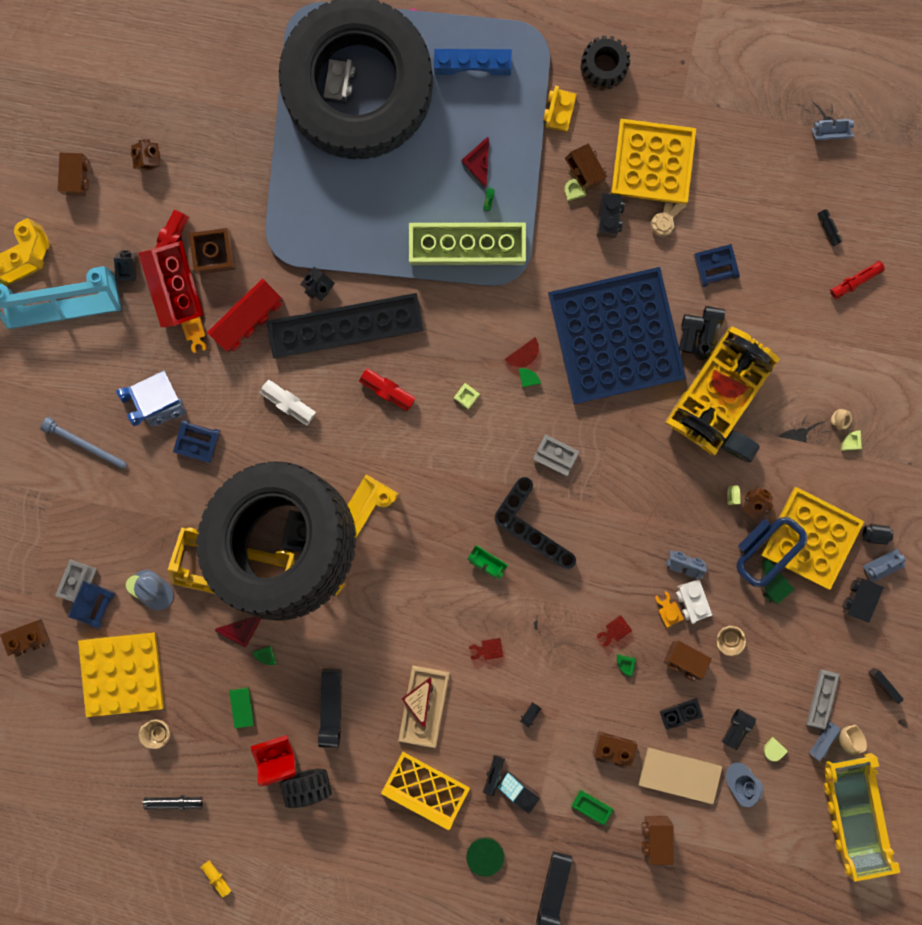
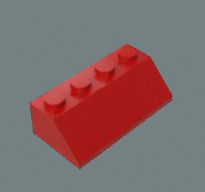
[138,241,204,327]
[207,278,283,353]

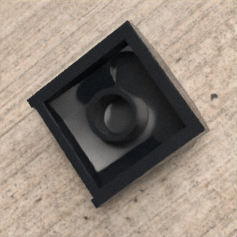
[282,509,307,552]

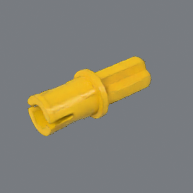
[200,860,231,897]

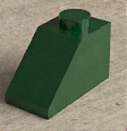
[761,559,794,605]

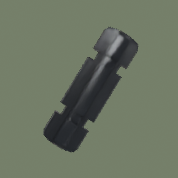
[818,209,843,246]

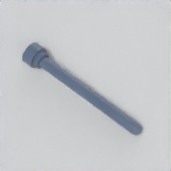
[40,417,127,469]

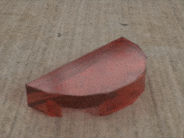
[504,337,539,367]
[711,370,749,398]

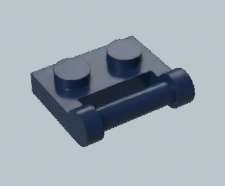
[694,244,740,287]
[173,419,221,463]
[68,580,116,629]

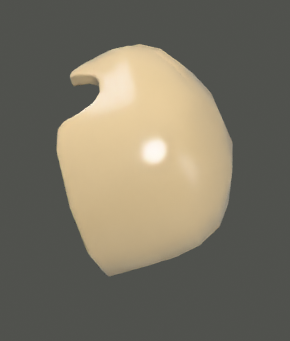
[717,625,746,656]
[138,719,171,749]
[839,725,867,755]

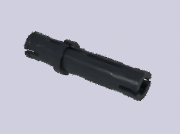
[143,795,203,811]

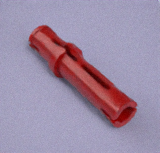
[830,260,885,300]

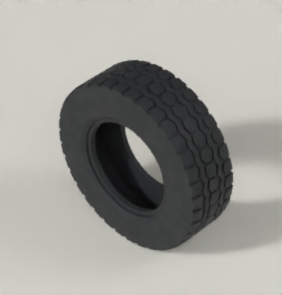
[279,0,433,159]
[196,461,356,621]

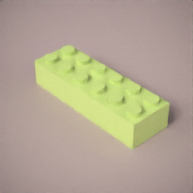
[409,223,526,265]

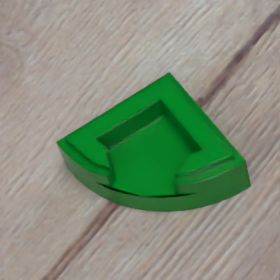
[483,187,495,211]
[518,368,541,388]
[252,646,277,665]
[616,654,636,677]

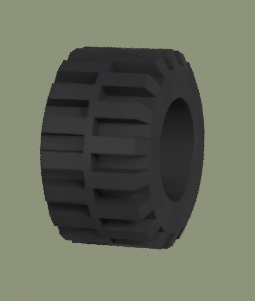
[580,36,631,90]
[279,768,332,808]

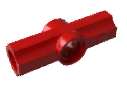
[156,209,190,247]
[358,368,416,412]

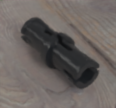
[483,755,505,796]

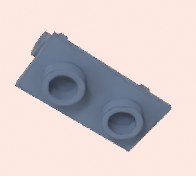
[811,119,854,141]
[145,398,187,427]
[863,549,906,582]
[665,550,707,579]

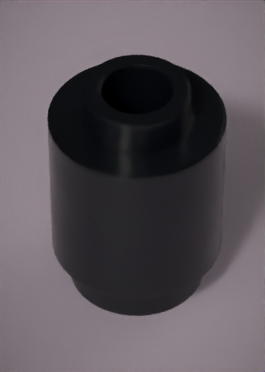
[862,524,893,545]

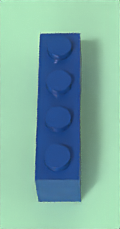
[434,49,512,75]

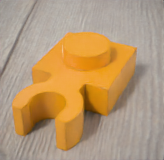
[181,317,207,353]
[655,591,684,627]

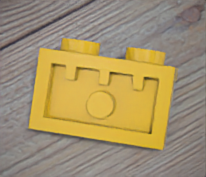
[543,86,577,132]

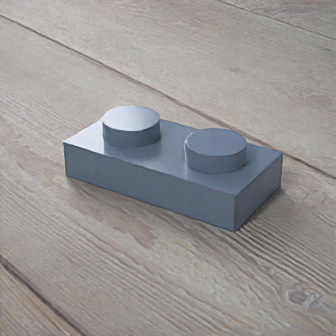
[809,721,841,761]

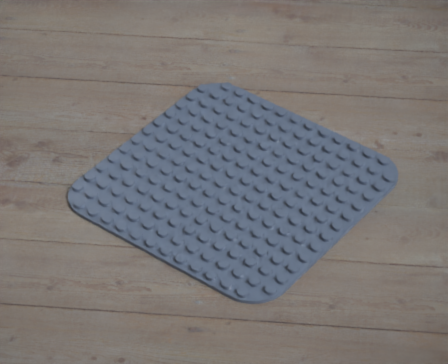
[265,2,550,286]

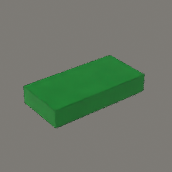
[229,687,254,729]
[571,789,614,826]

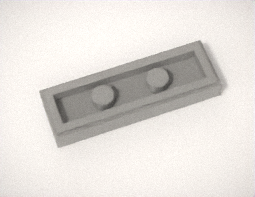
[806,669,840,730]

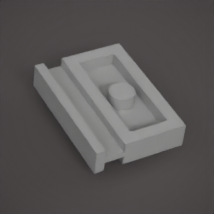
[533,434,580,476]
[55,559,96,602]

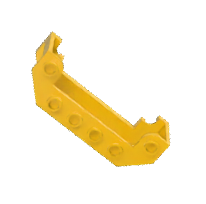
[0,218,50,286]

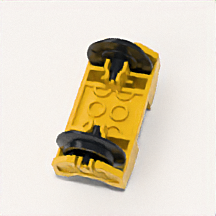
[664,326,780,456]

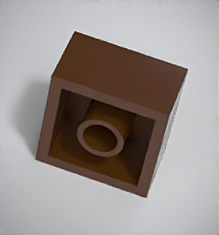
[189,228,236,275]
[641,816,674,865]

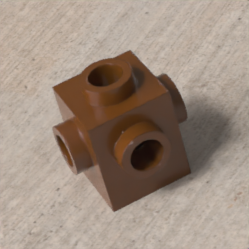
[131,139,160,170]
[742,486,773,521]

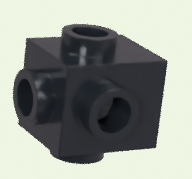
[300,267,335,301]

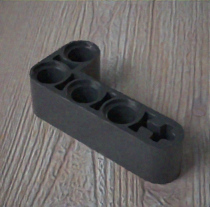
[318,669,342,748]
[536,851,572,925]

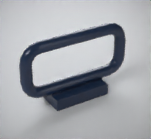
[736,517,808,588]

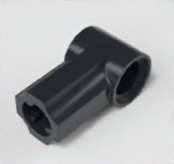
[700,306,725,346]
[679,314,704,354]
[722,709,756,750]

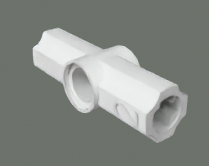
[259,379,316,425]

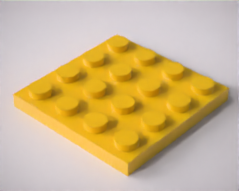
[611,119,696,205]
[760,487,865,590]
[78,632,164,717]

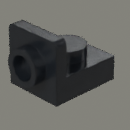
[114,250,137,281]

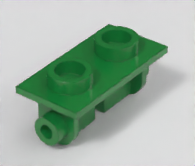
[467,545,508,580]

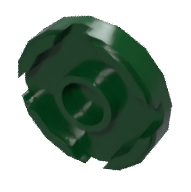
[466,837,504,877]

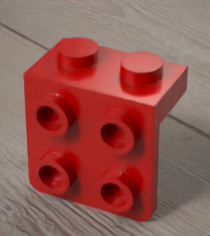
[251,735,296,787]

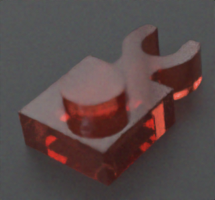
[596,615,632,647]
[469,637,504,660]

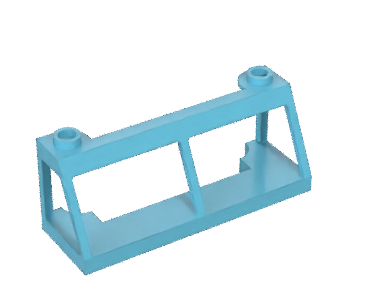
[0,266,122,329]

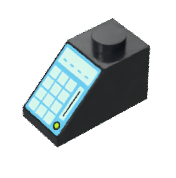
[497,771,540,814]

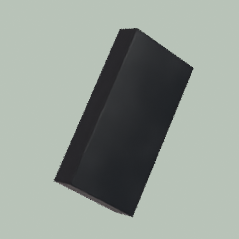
[869,668,904,704]

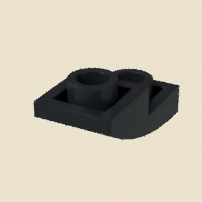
[660,698,704,730]

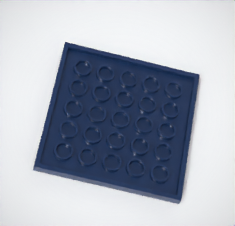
[548,267,686,405]

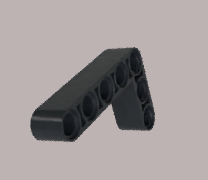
[494,477,576,569]

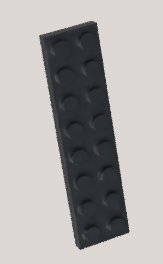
[266,293,424,359]

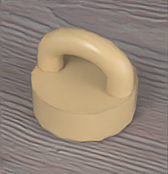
[831,409,852,429]

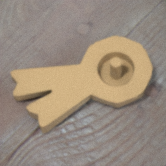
[650,202,686,237]

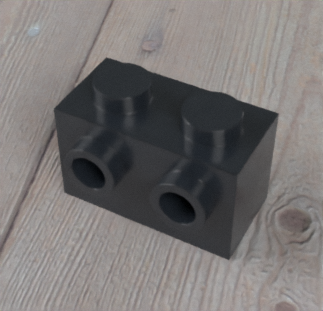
[596,193,625,238]
[842,577,884,623]

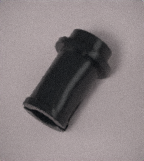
[695,342,712,360]
[520,702,542,728]

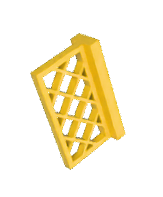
[381,752,470,830]

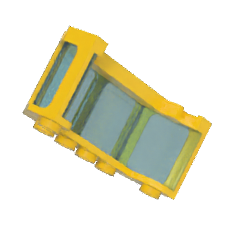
[823,753,900,882]

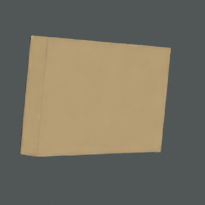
[398,665,450,749]
[638,747,722,804]

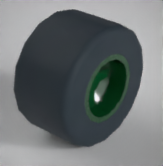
[721,430,760,463]

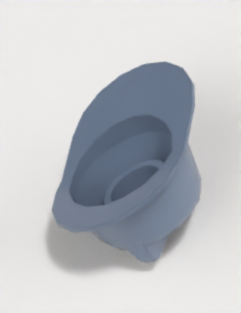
[134,570,174,610]
[726,763,763,807]

